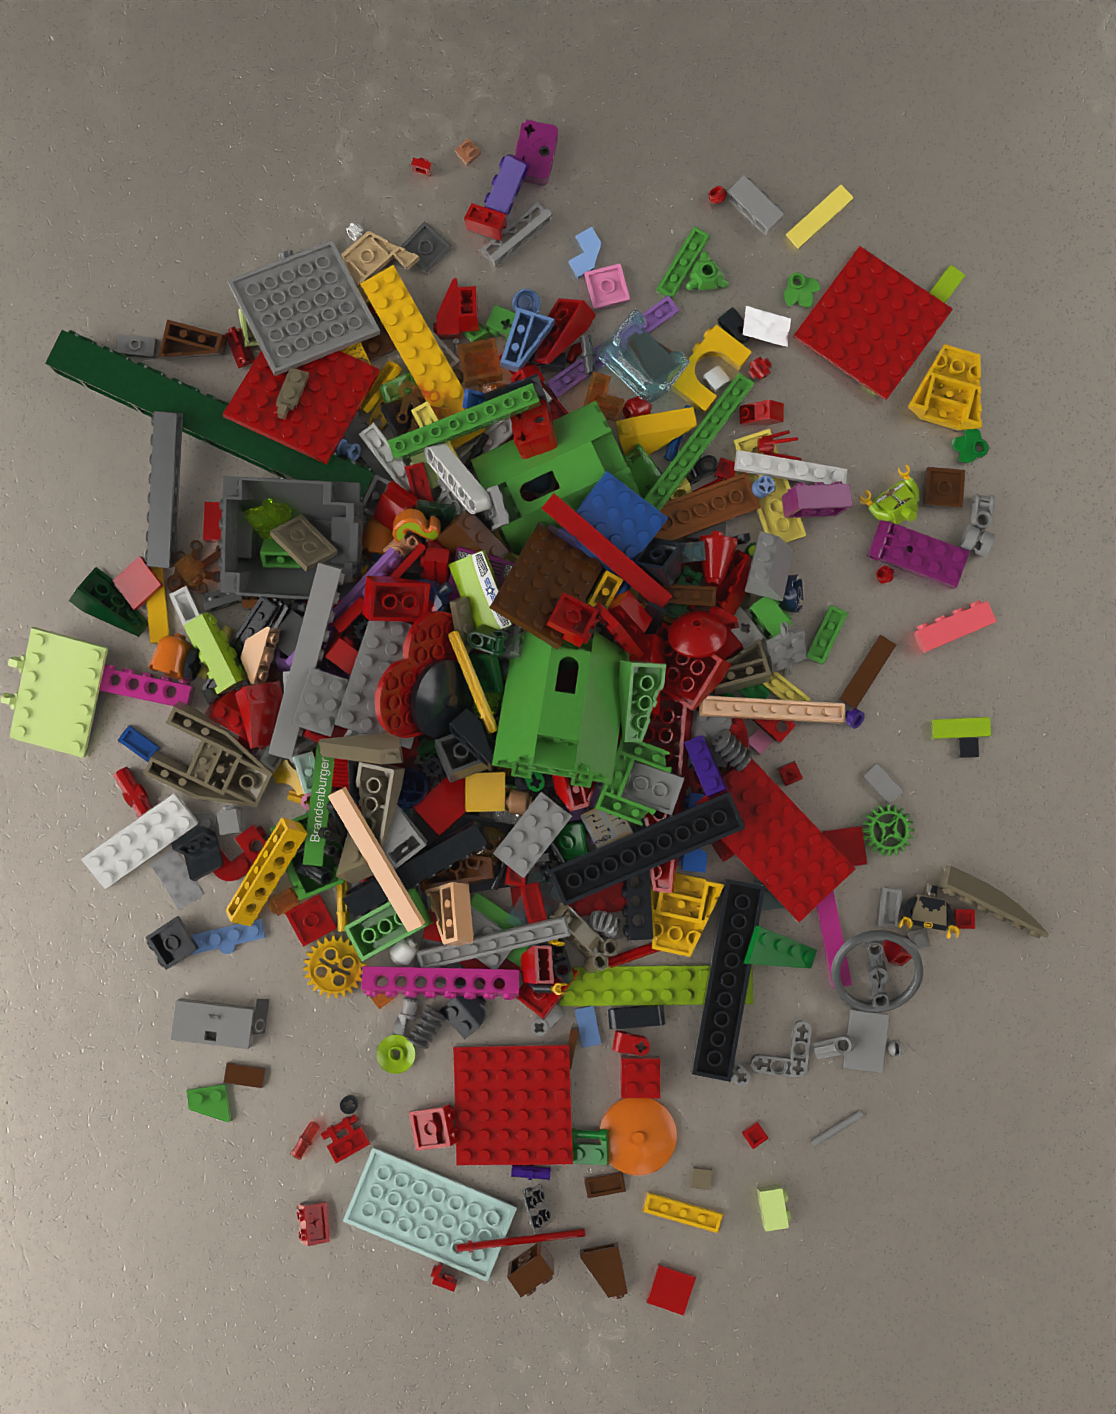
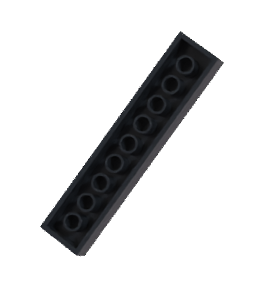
[548,790,746,906]
[690,879,765,1082]

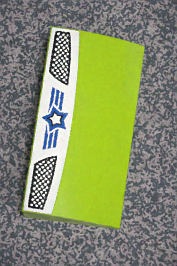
[448,550,514,637]

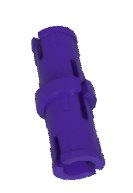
[511,1165,551,1180]

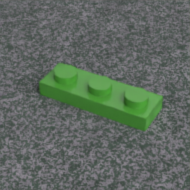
[806,605,848,665]

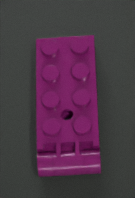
[867,520,970,589]

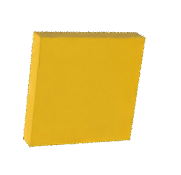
[465,771,505,812]

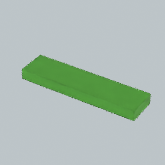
[656,226,711,300]

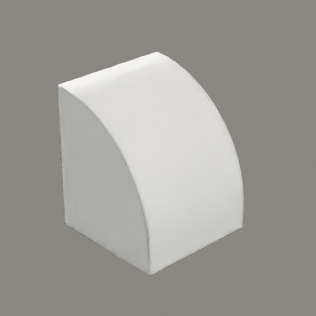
[702,366,731,394]

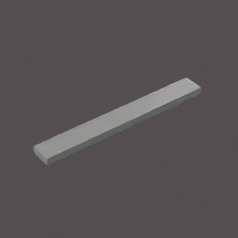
[416,915,571,968]

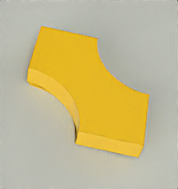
[272,759,305,796]

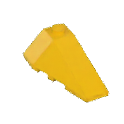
[616,407,697,460]

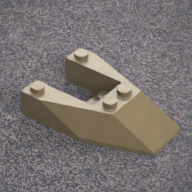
[143,701,273,807]

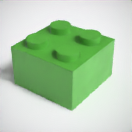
[748,597,792,640]

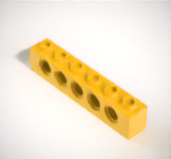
[225,817,307,927]

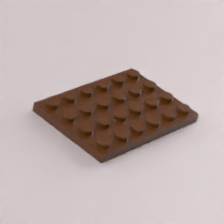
[489,522,604,650]

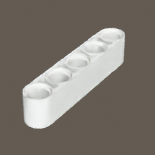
[424,443,492,514]

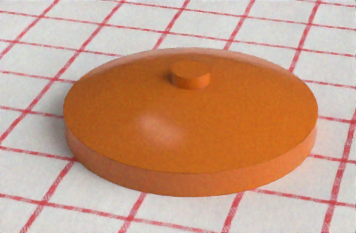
[599,1098,677,1176]

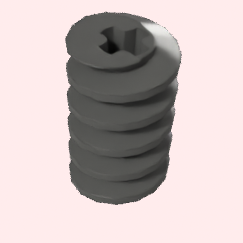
[710,729,752,771]
[406,1005,446,1049]

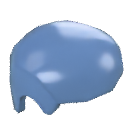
[512,289,541,314]

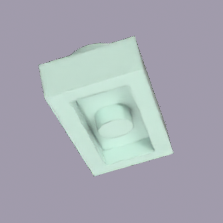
[293,751,315,794]

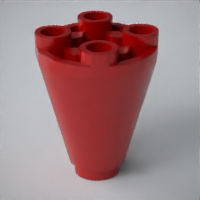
[699,531,738,588]

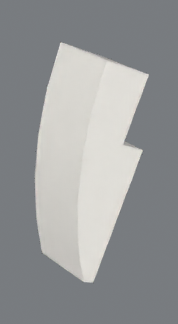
[169,586,202,625]

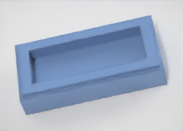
[574,1006,602,1048]

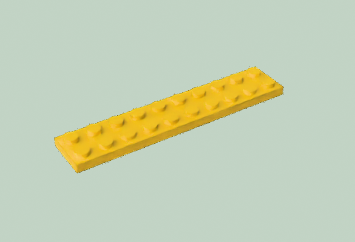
[360,265,487,450]

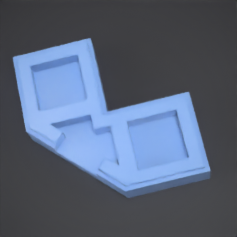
[568,227,601,279]

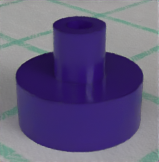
[845,708,865,729]

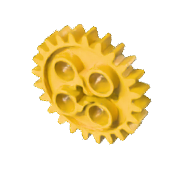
[303,934,366,999]

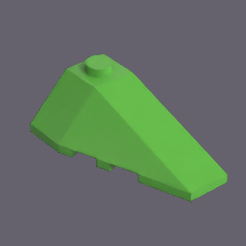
[618,660,666,742]

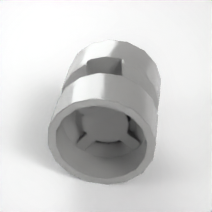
[959,524,995,557]

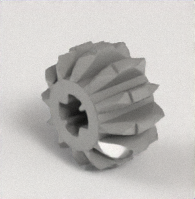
[587,910,621,939]

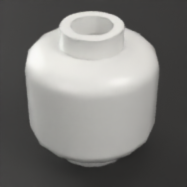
[390,937,419,966]

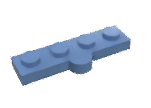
[190,919,266,955]

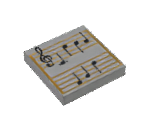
[580,807,633,848]

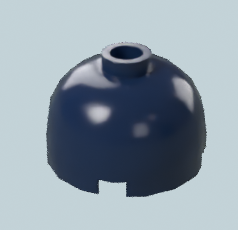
[778,574,804,613]

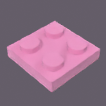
[584,263,630,310]

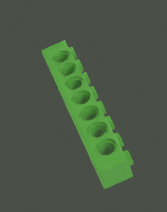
[387,383,541,462]

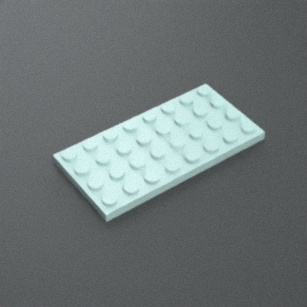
[343,1146,517,1282]

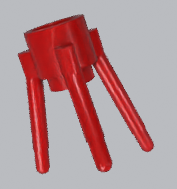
[757,430,802,461]

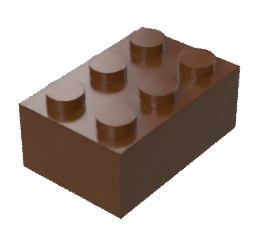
[507,1242,554,1297]

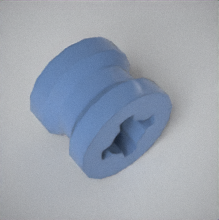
[751,475,775,498]

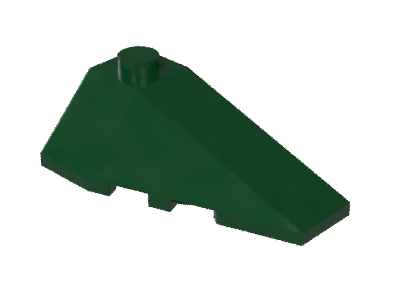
[69,567,149,637]

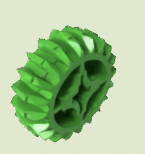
[862,804,915,856]

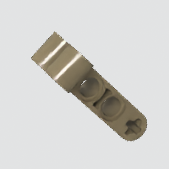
[548,903,619,973]

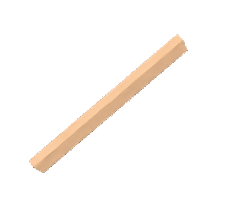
[699,696,846,724]
[328,787,426,932]

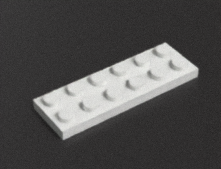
[81,792,199,889]

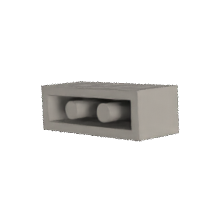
[726,175,784,236]

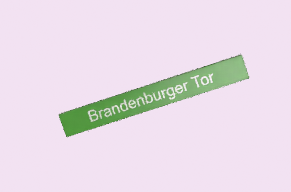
[303,743,335,866]

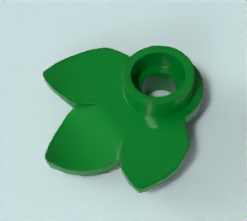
[951,429,989,463]

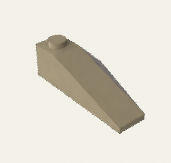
[319,733,403,765]
[356,762,405,848]

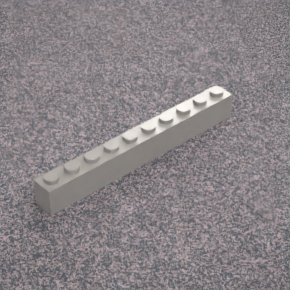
[268,562,345,760]

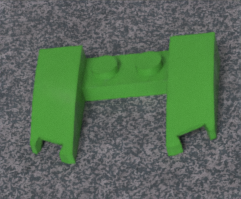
[594,735,671,826]

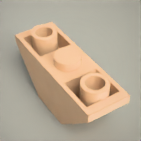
[240,627,281,684]

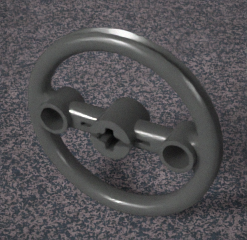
[831,930,923,1013]

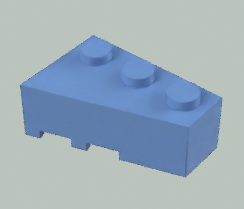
[500,308,555,372]

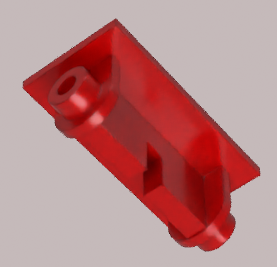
[225,326,255,369]

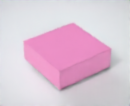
[749,728,773,755]

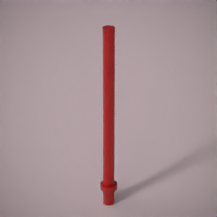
[456,1229,585,1253]

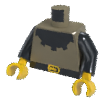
[898,884,960,939]

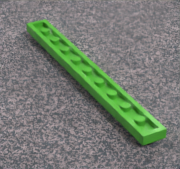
[644,373,755,511]

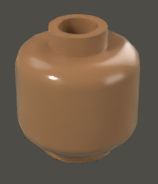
[505,790,534,815]

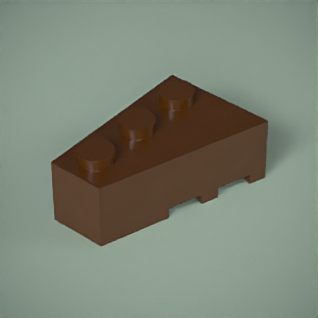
[158,319,227,359]

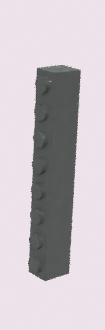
[145,411,183,568]

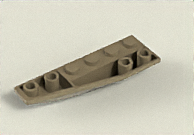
[937,865,1049,939]

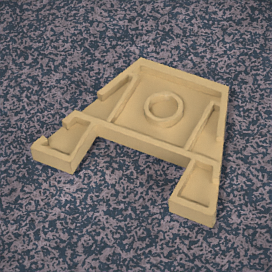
[340,231,420,306]

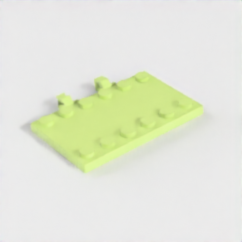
[1,627,108,758]

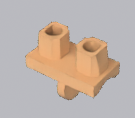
[383,530,421,557]

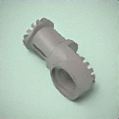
[393,997,420,1036]

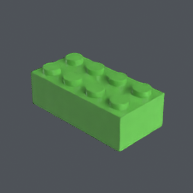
[344,888,434,961]

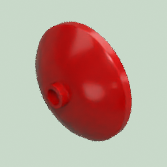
[668,611,727,658]

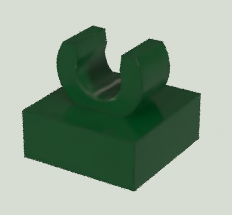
[416,735,437,760]

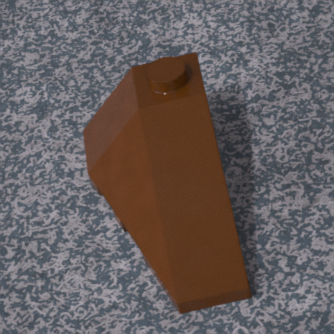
[420,855,494,892]

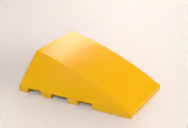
[908,344,982,430]
[649,870,724,957]

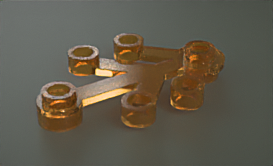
[396,381,451,433]

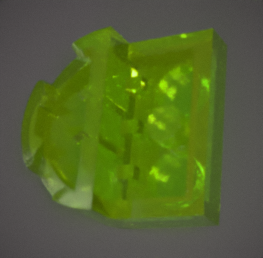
[244,499,292,540]

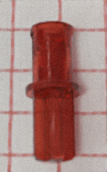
[290,1121,320,1160]

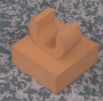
[455,138,481,166]

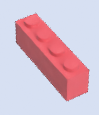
[914,600,997,654]

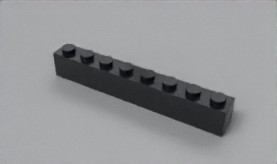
[342,818,489,918]

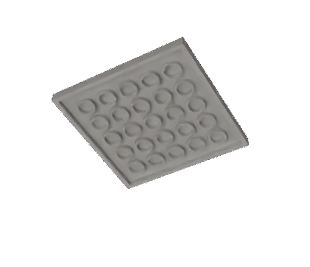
[227,240,380,376]

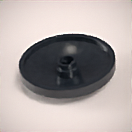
[410,659,474,739]

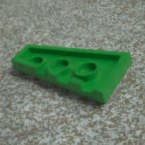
[744,926,817,968]

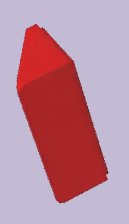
[333,597,364,633]

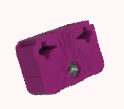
[515,120,558,186]

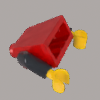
[520,939,568,995]

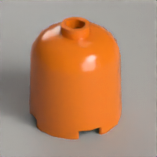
[362,519,394,562]
[148,633,192,681]

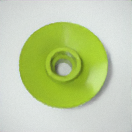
[376,1034,415,1074]

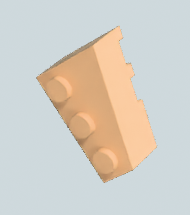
[425,882,474,946]

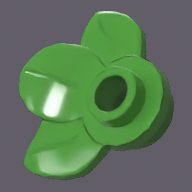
[784,272,821,308]

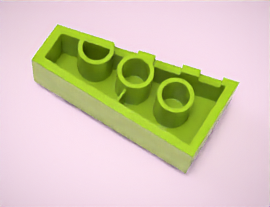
[183,612,248,694]

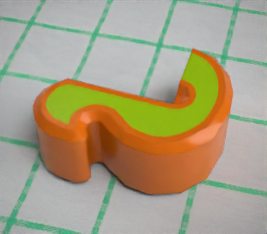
[393,509,441,543]

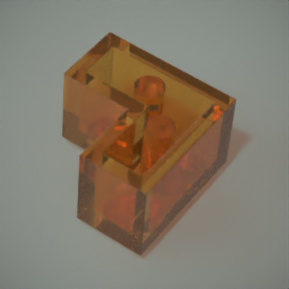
[584,371,625,422]

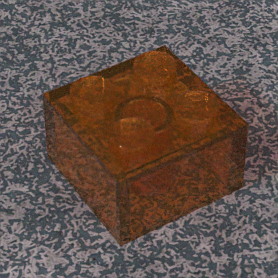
[458,338,503,387]

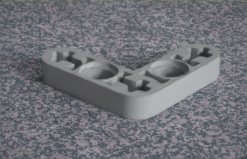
[750,1020,811,1078]

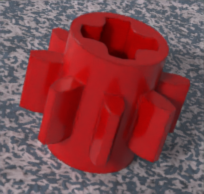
[748,356,772,380]

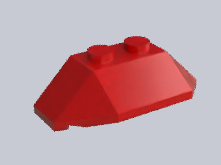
[204,689,264,750]
[552,775,596,811]

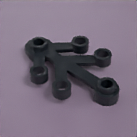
[318,801,348,859]

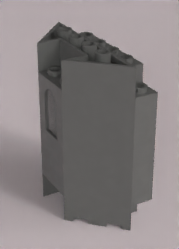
[218,476,367,600]

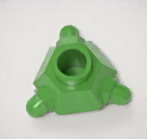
[686,252,729,290]

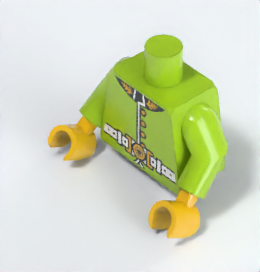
[859,464,920,524]

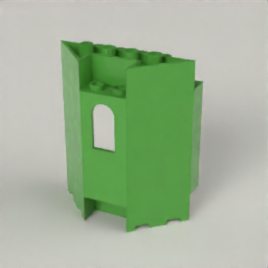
[471,401,640,556]
[492,631,630,788]

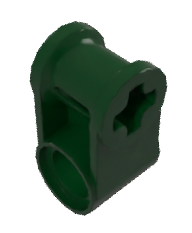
[467,625,508,656]

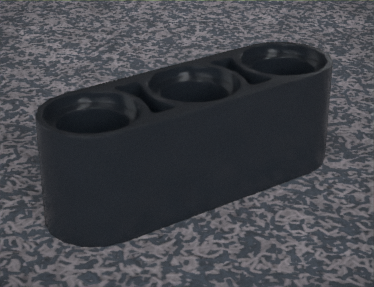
[551,938,574,984]
[608,1005,665,1029]

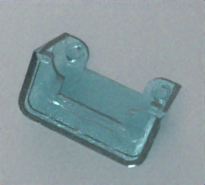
[597,308,690,403]

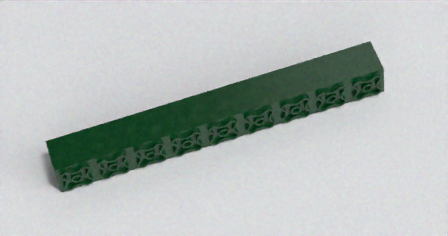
[45,330,375,500]

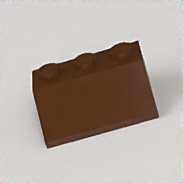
[436,509,509,558]

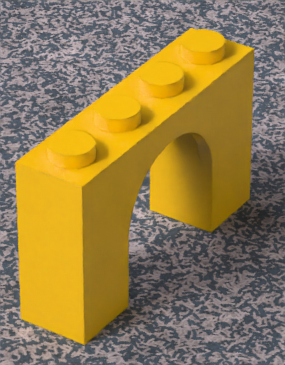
[668,324,752,415]

